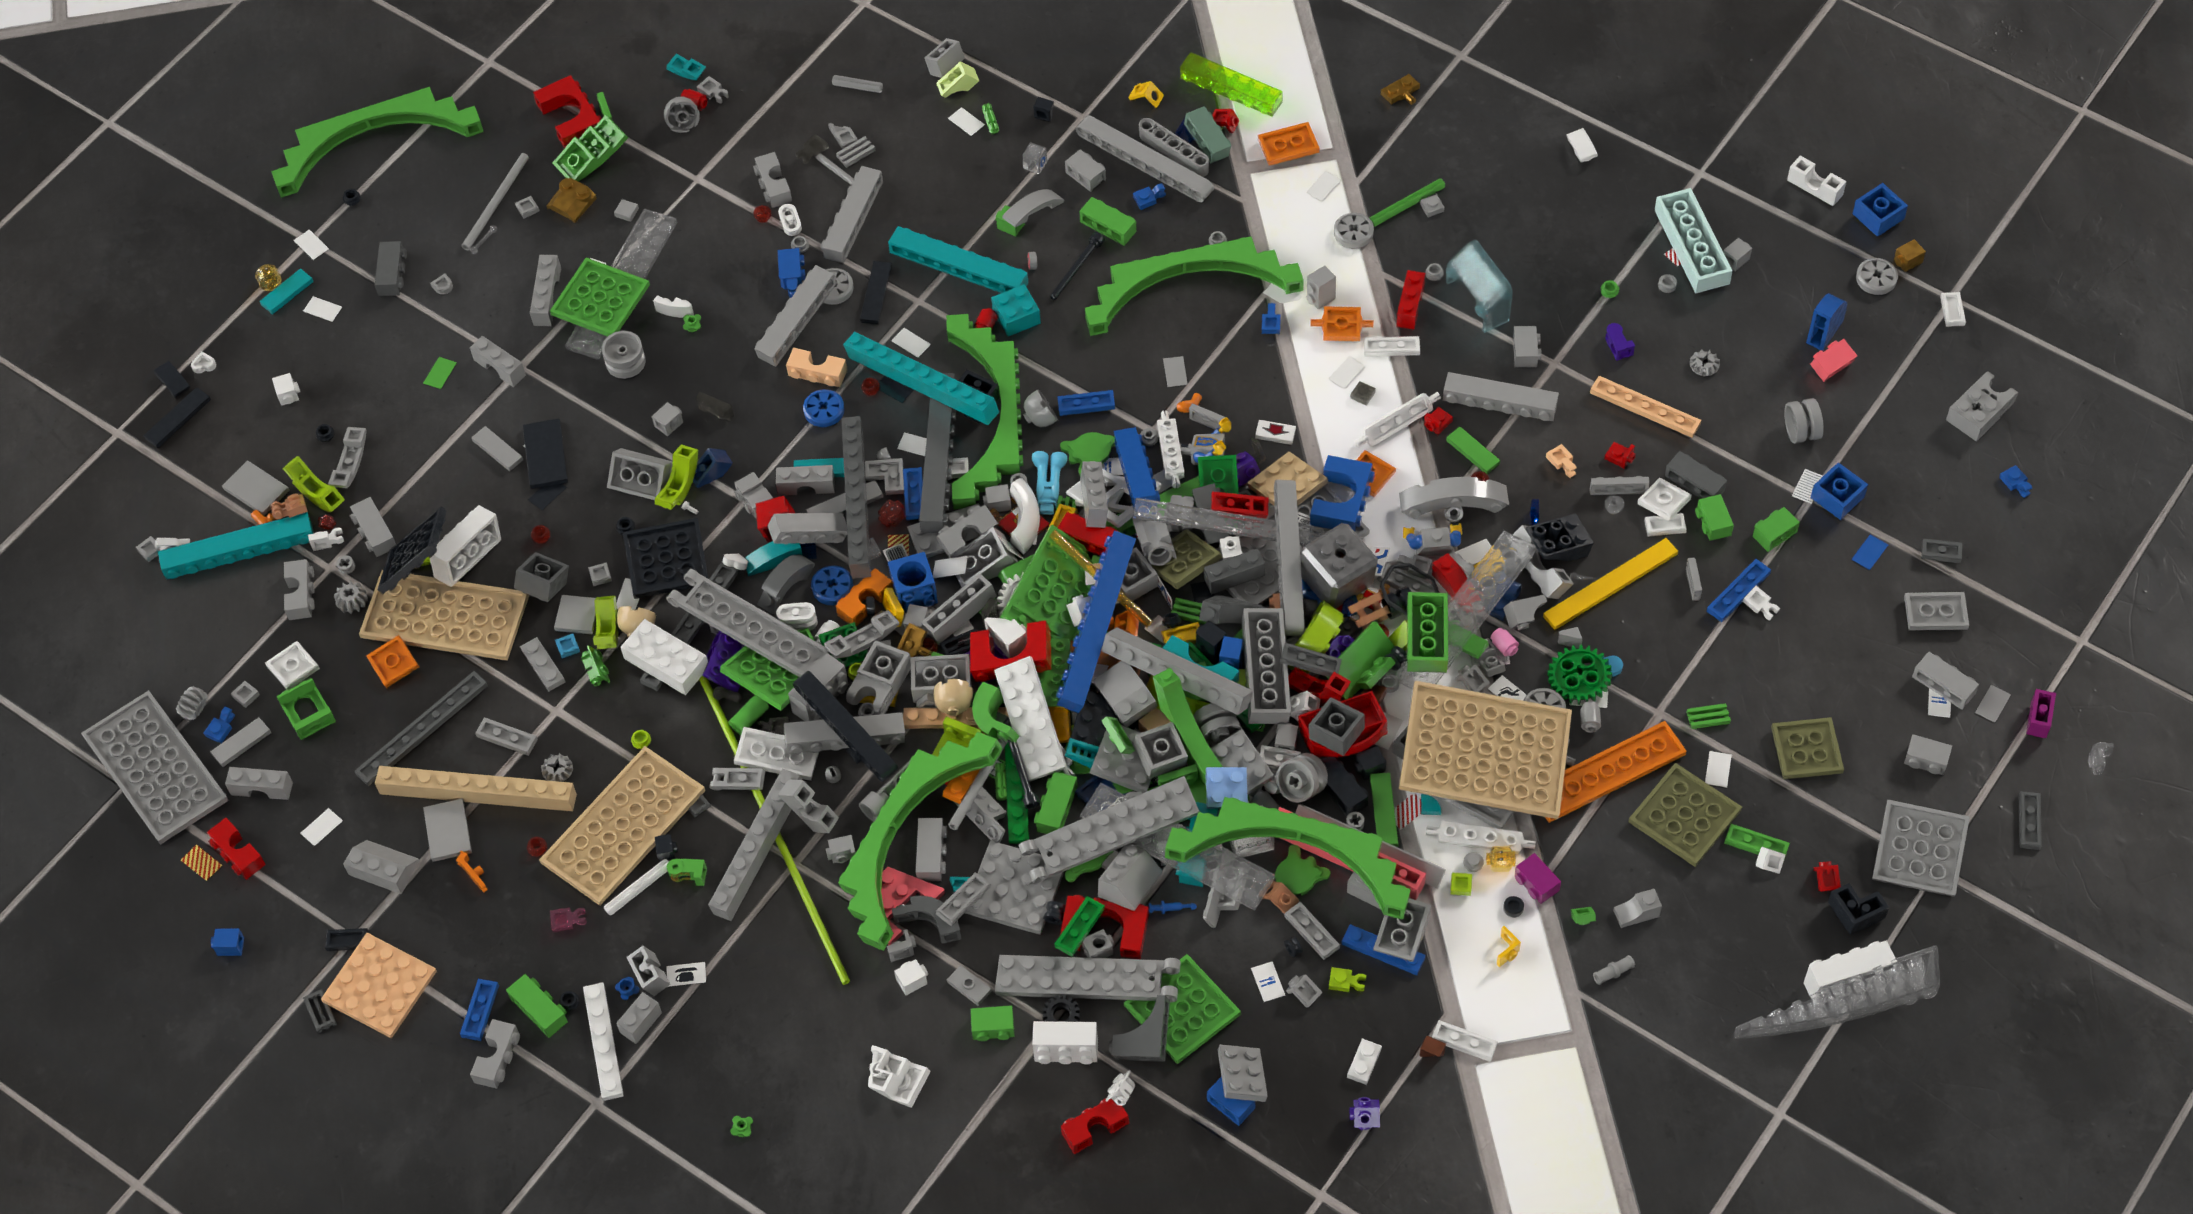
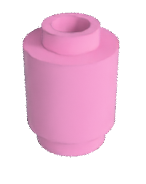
[1490,628,1519,657]

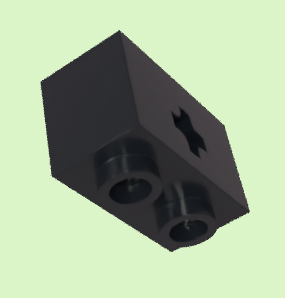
[1196,620,1227,665]

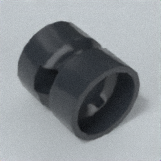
[1381,586,1412,620]

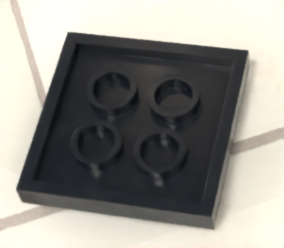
[1071,690,1137,747]

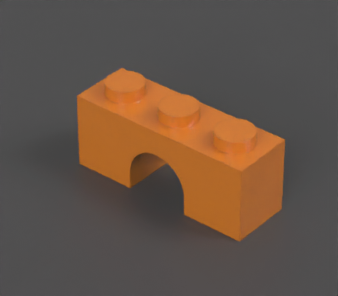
[836,568,894,626]

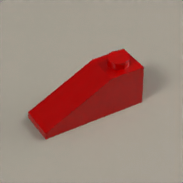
[1211,491,1269,523]
[1432,553,1483,615]

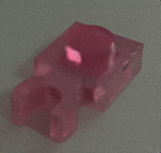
[550,907,587,932]

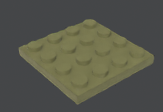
[1628,763,1742,867]

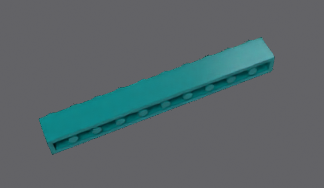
[843,332,999,425]

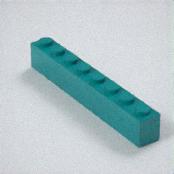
[888,226,1029,293]
[158,512,314,580]

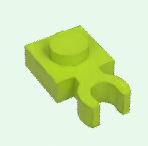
[1329,967,1366,992]

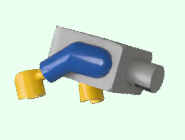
[1181,417,1231,465]
[1403,523,1462,557]

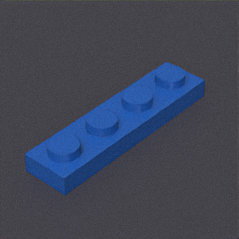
[1707,559,1771,622]
[1341,924,1426,975]

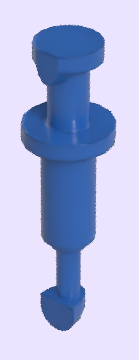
[1148,901,1197,914]

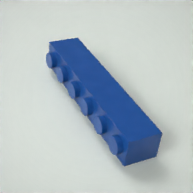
[1114,427,1160,513]

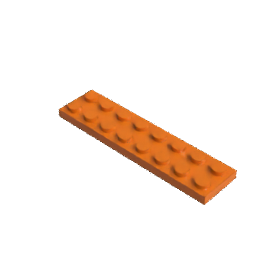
[1545,721,1687,823]

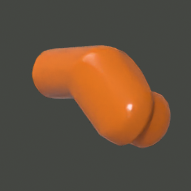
[1176,393,1202,413]
[251,510,277,525]

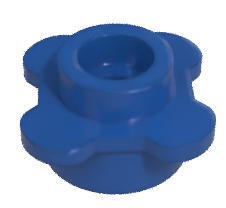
[615,977,639,1000]

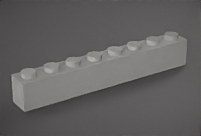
[1101,627,1253,715]
[708,768,802,921]

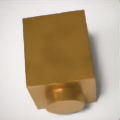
[1894,239,1926,272]

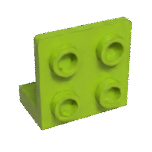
[932,716,982,757]

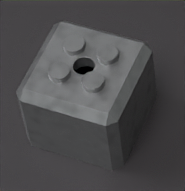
[1301,523,1378,609]

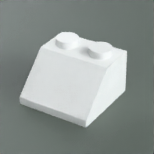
[984,617,1027,659]

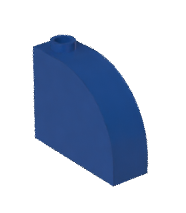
[1806,293,1847,351]

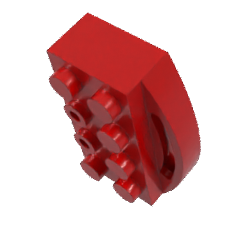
[1298,691,1388,758]

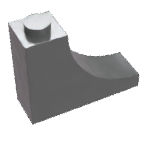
[1199,594,1269,624]
[1109,995,1170,1062]

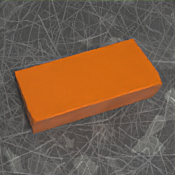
[1114,609,1139,636]

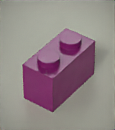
[2026,689,2056,738]
[1515,853,1561,904]

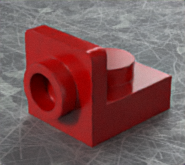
[1212,109,1239,133]
[1424,407,1453,435]
[1604,442,1636,469]
[1813,861,1841,892]

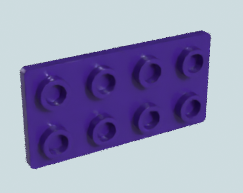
[702,631,745,694]

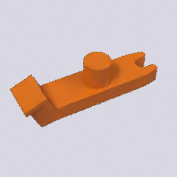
[456,850,488,893]

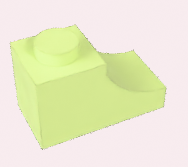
[937,61,979,98]

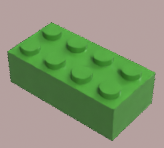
[1407,592,1448,673]

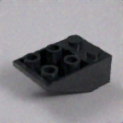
[1525,513,1594,561]

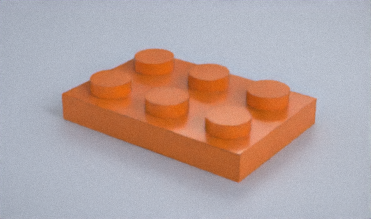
[1258,122,1320,166]

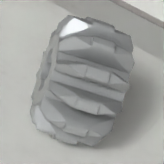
[334,581,368,614]
[176,686,208,720]

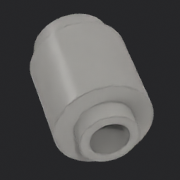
[1580,702,1601,733]

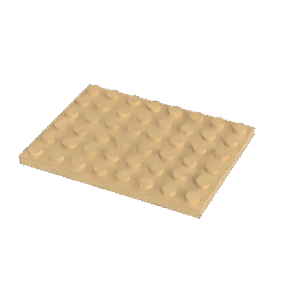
[1399,681,1572,819]

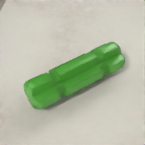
[982,103,999,134]
[995,763,1007,801]

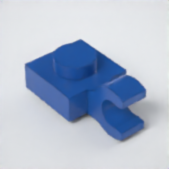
[1133,183,1166,210]
[1262,303,1281,334]
[1999,465,2032,498]
[204,707,235,744]

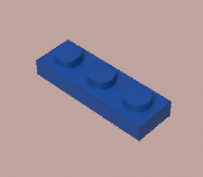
[1057,390,1115,416]
[903,467,923,520]
[460,979,499,1041]

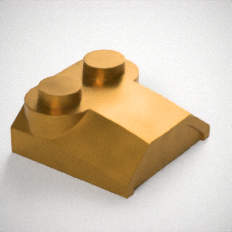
[547,178,597,223]

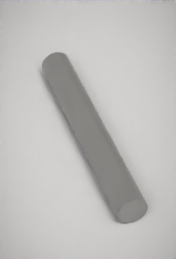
[816,153,854,186]

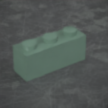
[1184,106,1231,164]

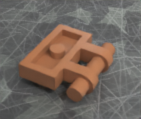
[271,493,308,519]

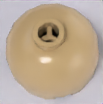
[617,606,656,638]
[933,679,973,716]

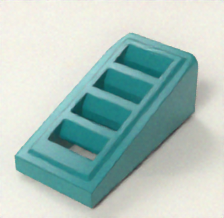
[1065,738,1099,769]

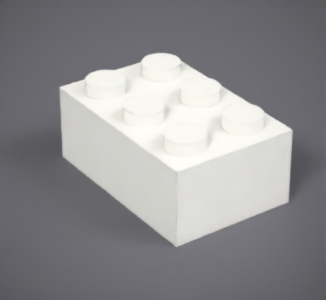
[1032,1021,1098,1064]

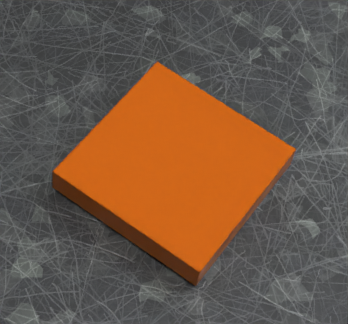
[1357,450,1396,497]
[366,635,419,688]

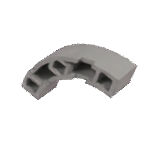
[1399,477,1509,519]

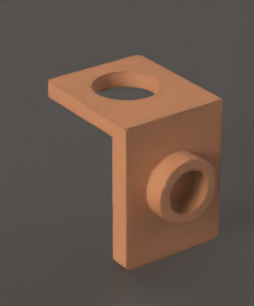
[1258,881,1299,913]

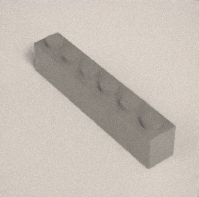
[821,166,883,263]
[755,265,837,367]
[1443,372,1559,421]
[784,713,905,754]

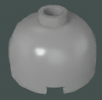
[664,97,700,133]
[1023,390,1058,427]

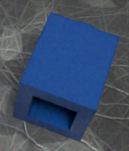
[211,928,244,956]

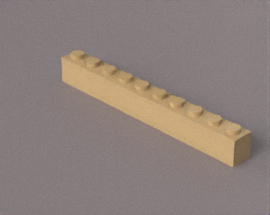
[375,766,577,812]

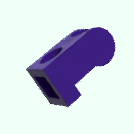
[1605,323,1635,361]

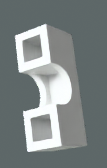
[1787,156,1846,206]

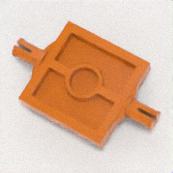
[1311,306,1374,341]

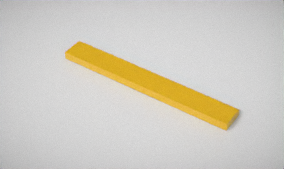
[1543,538,1678,630]

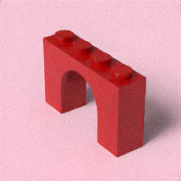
[533,75,602,148]
[970,620,1051,682]
[1060,895,1149,959]

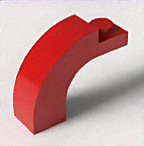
[1288,667,1351,706]

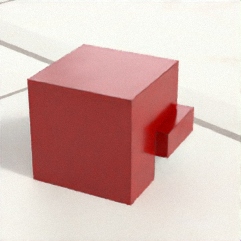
[755,496,795,543]

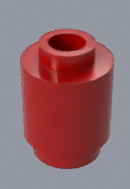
[680,89,707,111]
[974,308,998,331]

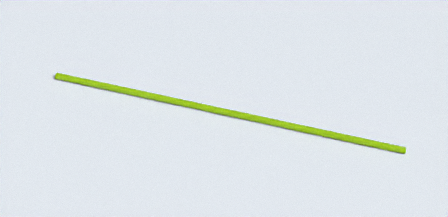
[699,675,850,985]

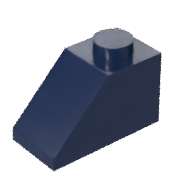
[693,448,733,488]

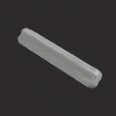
[832,75,883,93]

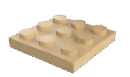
[1247,452,1328,506]

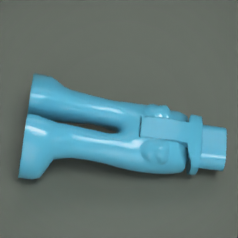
[1032,451,1067,515]

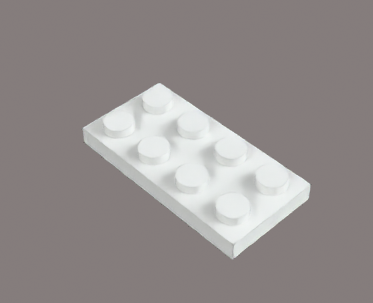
[734,727,819,781]

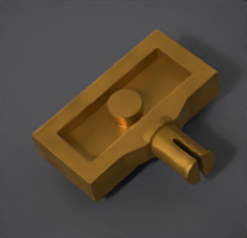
[1381,74,1420,105]
[897,623,932,657]

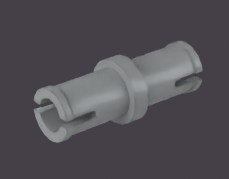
[1593,955,1635,985]

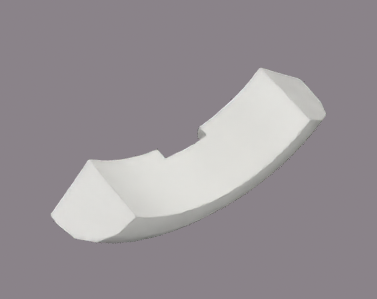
[1009,478,1040,555]

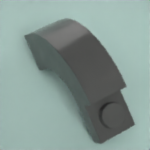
[757,554,815,614]
[892,896,961,944]

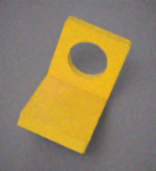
[1128,81,1164,108]
[1497,926,1521,967]

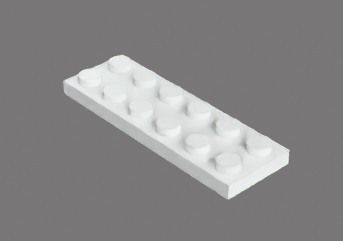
[994,656,1067,781]

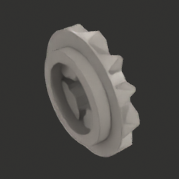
[1690,350,1720,376]
[541,753,573,782]

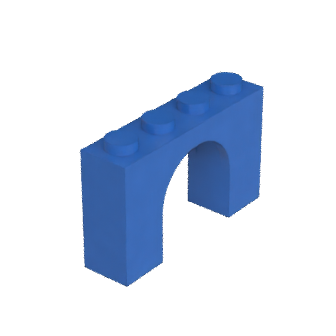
[1310,455,1375,532]

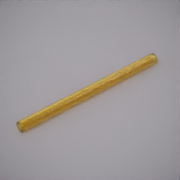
[1049,530,1154,628]

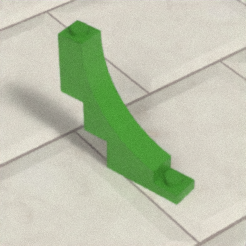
[1153,668,1223,785]

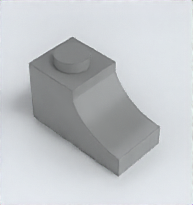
[1503,595,1547,631]
[1613,889,1662,928]

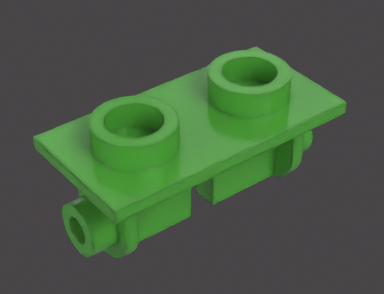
[581,645,610,686]

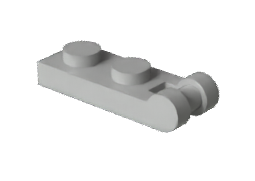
[709,768,765,791]

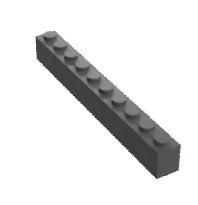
[919,373,957,533]
[842,416,871,579]

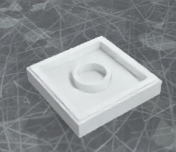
[1638,478,1692,521]
[265,641,320,690]

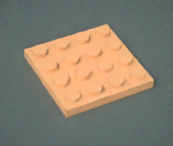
[321,933,437,1039]

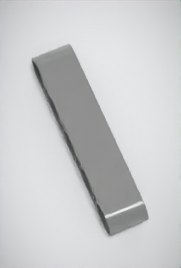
[1139,118,1209,177]

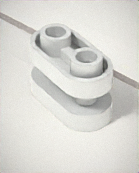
[776,602,818,630]

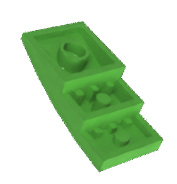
[553,115,628,182]

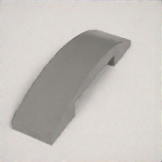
[1002,189,1064,227]
[328,427,366,488]
[824,610,899,658]

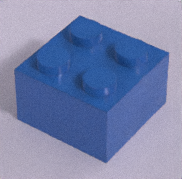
[1852,183,1908,237]
[1810,462,1868,520]

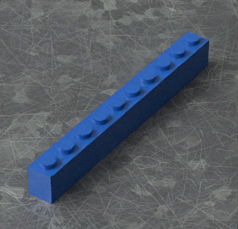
[1056,530,1136,713]

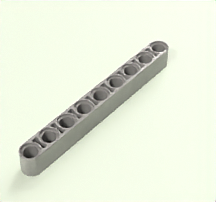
[1076,115,1214,202]
[1274,480,1304,637]

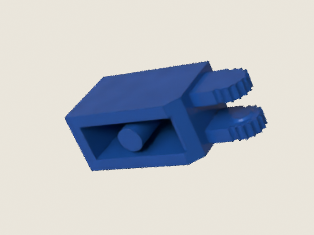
[778,248,806,298]

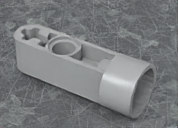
[859,761,910,822]

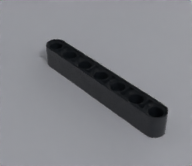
[792,671,898,782]

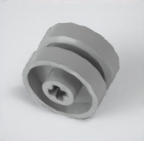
[601,331,646,379]
[1784,398,1823,444]
[1193,703,1242,748]
[1276,753,1328,803]

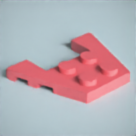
[881,867,945,945]

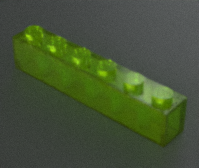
[1180,52,1283,117]

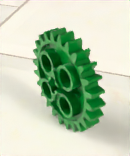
[1548,644,1612,705]

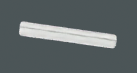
[604,859,669,915]

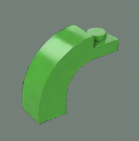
[972,682,1019,742]

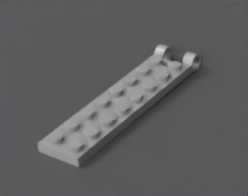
[666,569,830,677]
[1019,776,1199,883]
[995,955,1181,1002]

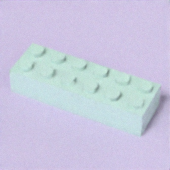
[1655,188,1732,294]

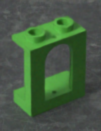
[277,678,336,740]

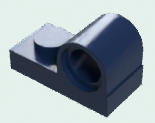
[1486,576,1522,621]

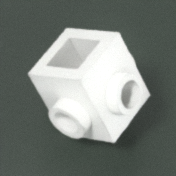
[1290,691,1320,722]

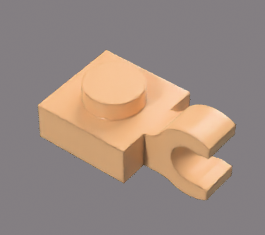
[1546,444,1577,478]

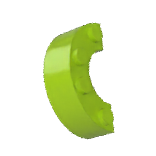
[1287,600,1345,674]

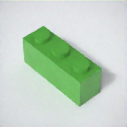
[1079,197,1137,246]
[1034,771,1078,834]
[506,974,568,1038]

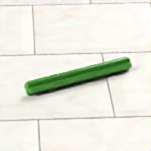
[1369,178,1445,227]

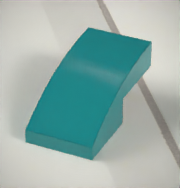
[667,54,706,81]

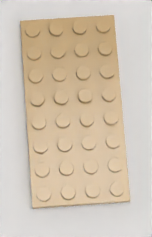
[359,570,529,661]
[539,746,706,906]

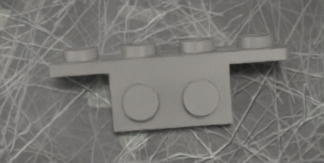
[953,787,1006,843]
[1203,848,1248,928]

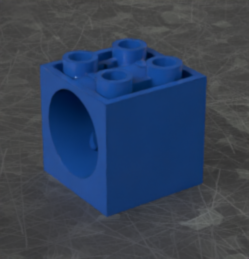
[888,552,938,612]

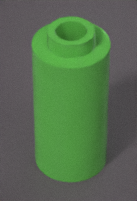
[728,695,769,735]

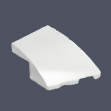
[868,1045,931,1108]

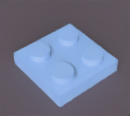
[1206,767,1248,809]

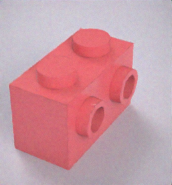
[1810,339,1857,382]

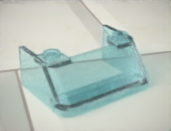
[1446,240,1512,333]

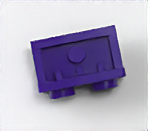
[1236,451,1261,488]

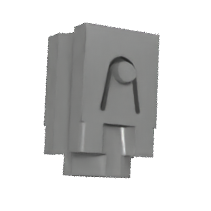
[1132,508,1177,566]

